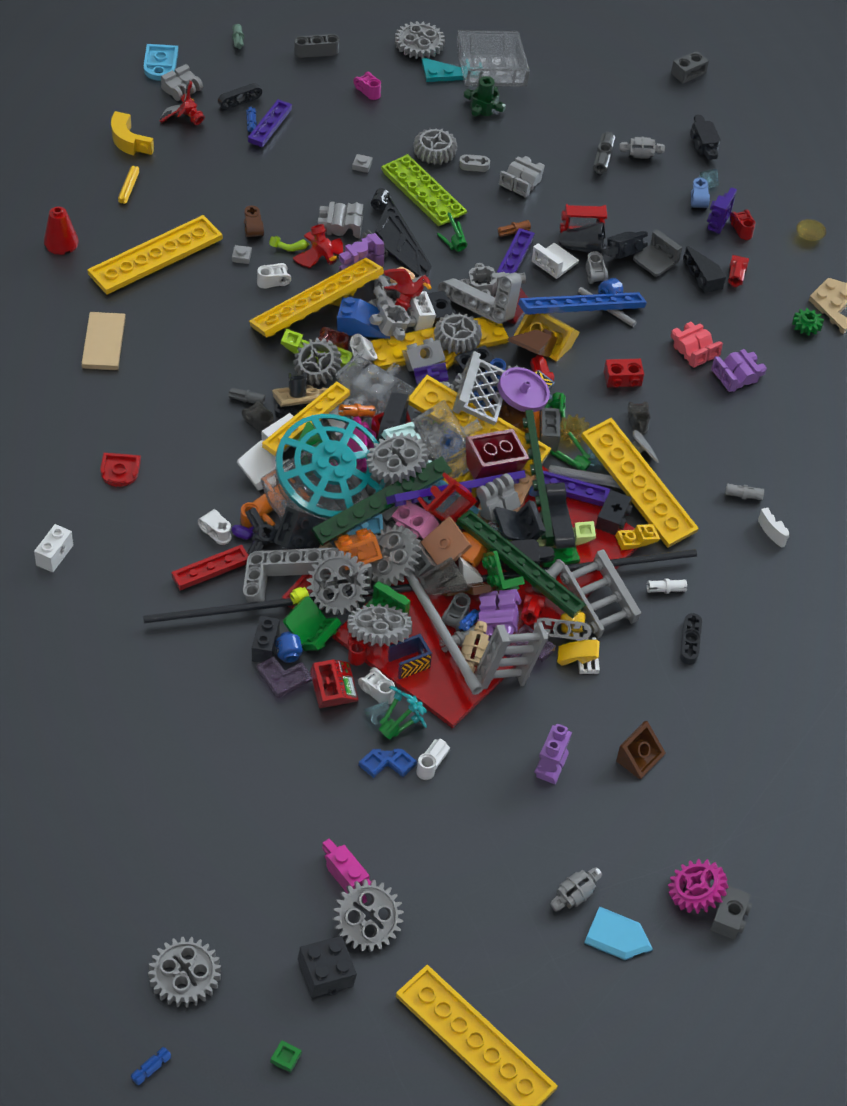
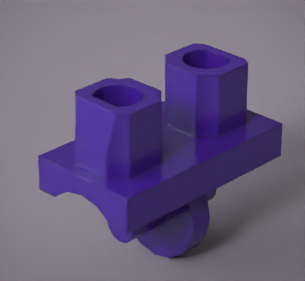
[413,362,449,386]

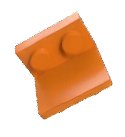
[334,528,383,571]

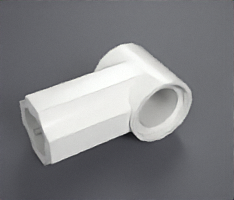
[416,739,450,780]

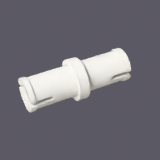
[647,578,687,594]

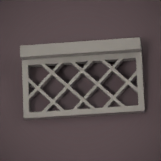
[452,351,504,425]

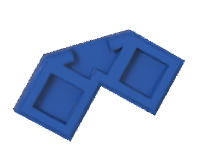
[358,749,417,778]

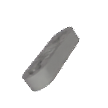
[534,618,592,640]

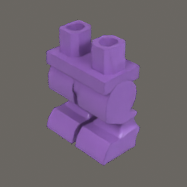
[339,233,384,272]
[711,349,767,392]
[478,589,522,641]
[534,724,572,785]

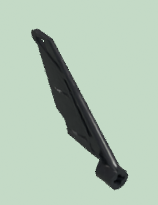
[371,188,432,277]

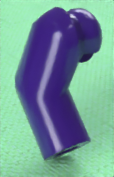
[231,525,254,540]

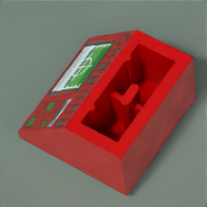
[310,659,359,709]

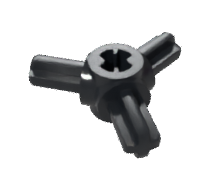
[246,508,278,555]

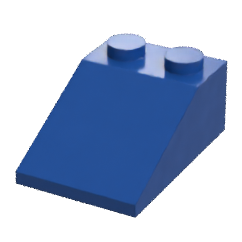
[337,297,390,339]

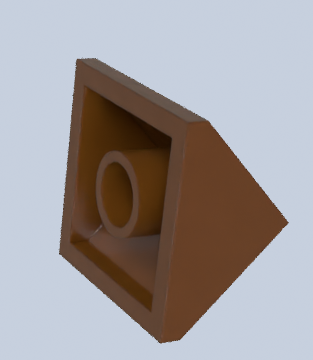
[616,721,666,779]

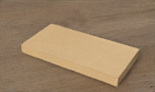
[82,312,126,370]

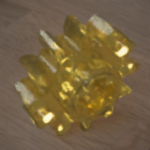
[560,414,590,444]

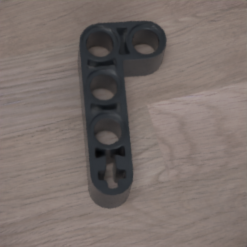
[545,482,575,550]

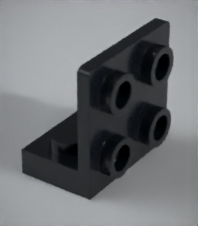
[274,506,326,550]

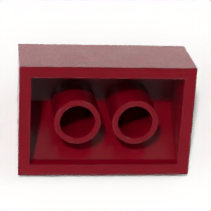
[465,429,530,480]

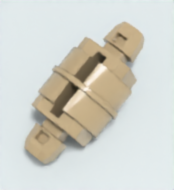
[461,621,489,673]

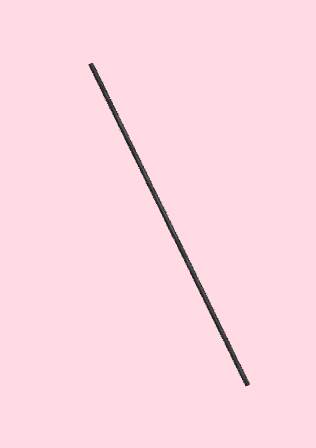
[143,549,697,624]

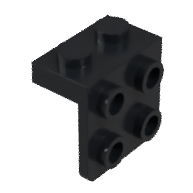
[493,500,546,541]

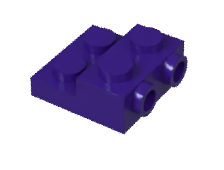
[707,187,737,234]

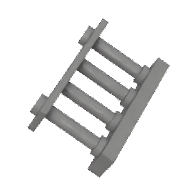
[560,549,642,638]
[475,622,548,689]

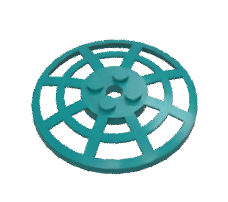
[275,414,386,519]

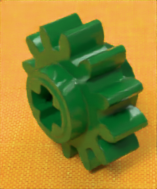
[792,308,824,336]

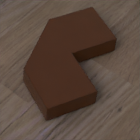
[439,582,491,596]

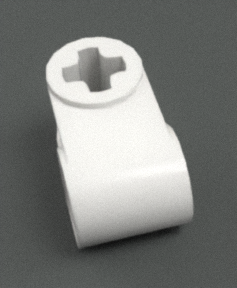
[257,263,291,289]
[350,334,378,369]
[198,509,232,545]
[358,667,395,705]

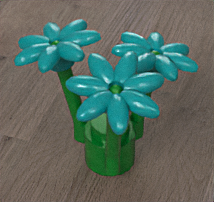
[378,686,427,739]

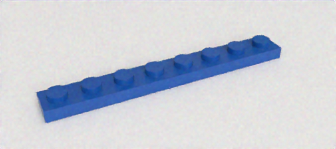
[518,292,647,315]

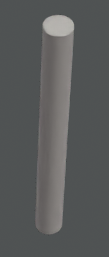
[578,287,637,327]

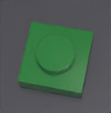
[270,1040,302,1073]

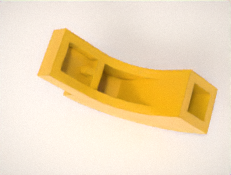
[111,111,154,156]

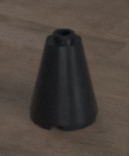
[559,222,606,256]

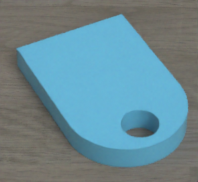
[144,44,179,81]

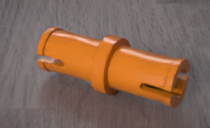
[338,403,376,417]

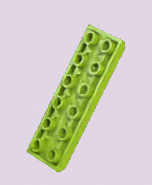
[381,154,467,226]

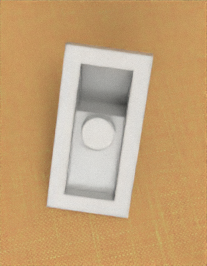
[440,557,483,587]

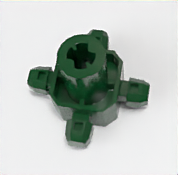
[464,76,506,116]

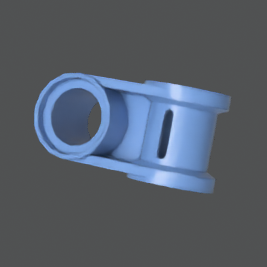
[691,178,710,208]

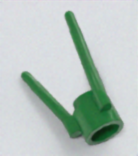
[437,212,468,252]
[539,392,566,432]
[550,432,592,471]

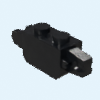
[690,114,721,160]
[601,231,648,259]
[487,539,555,572]

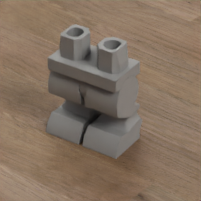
[499,156,545,197]
[318,202,363,239]

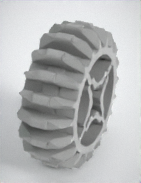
[413,128,457,166]
[434,312,482,355]
[293,337,342,386]

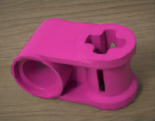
[353,71,381,100]

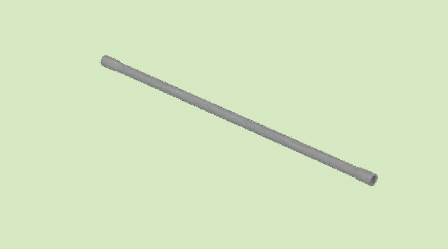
[349,475,483,695]

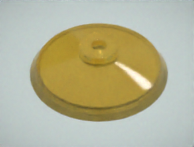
[797,219,826,241]

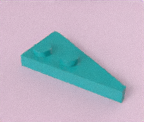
[422,58,481,82]

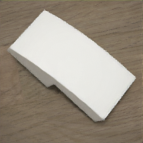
[758,508,789,547]

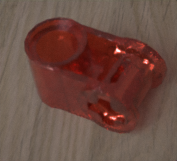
[314,327,349,351]

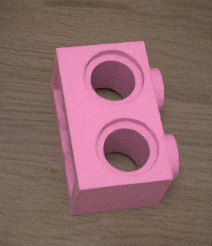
[392,501,439,540]

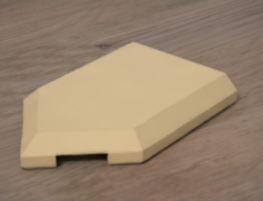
[272,385,328,407]

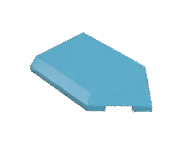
[584,907,653,960]

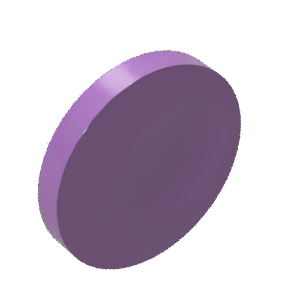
[498,367,550,412]

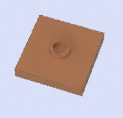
[421,517,472,571]

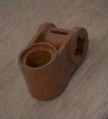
[244,205,264,237]

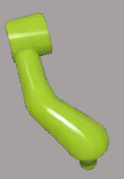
[269,236,310,252]

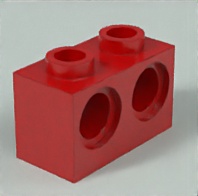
[604,358,644,387]

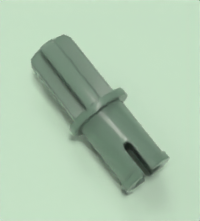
[232,24,244,49]

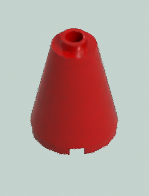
[44,206,79,255]

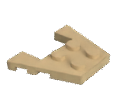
[809,278,847,334]

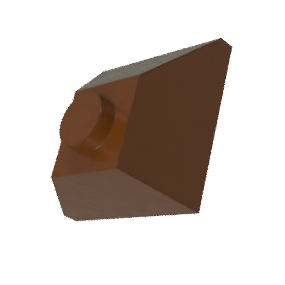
[507,328,558,357]

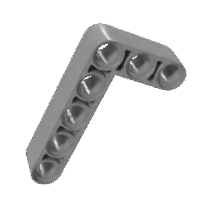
[438,272,522,324]
[243,548,339,603]

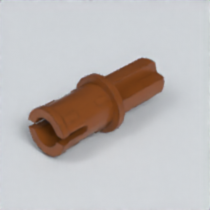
[497,220,531,237]

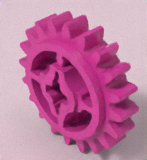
[668,859,729,914]

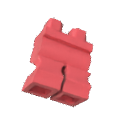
[671,322,723,368]

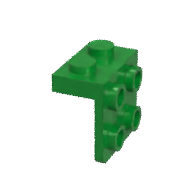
[482,551,525,591]
[365,581,410,615]
[283,596,342,651]

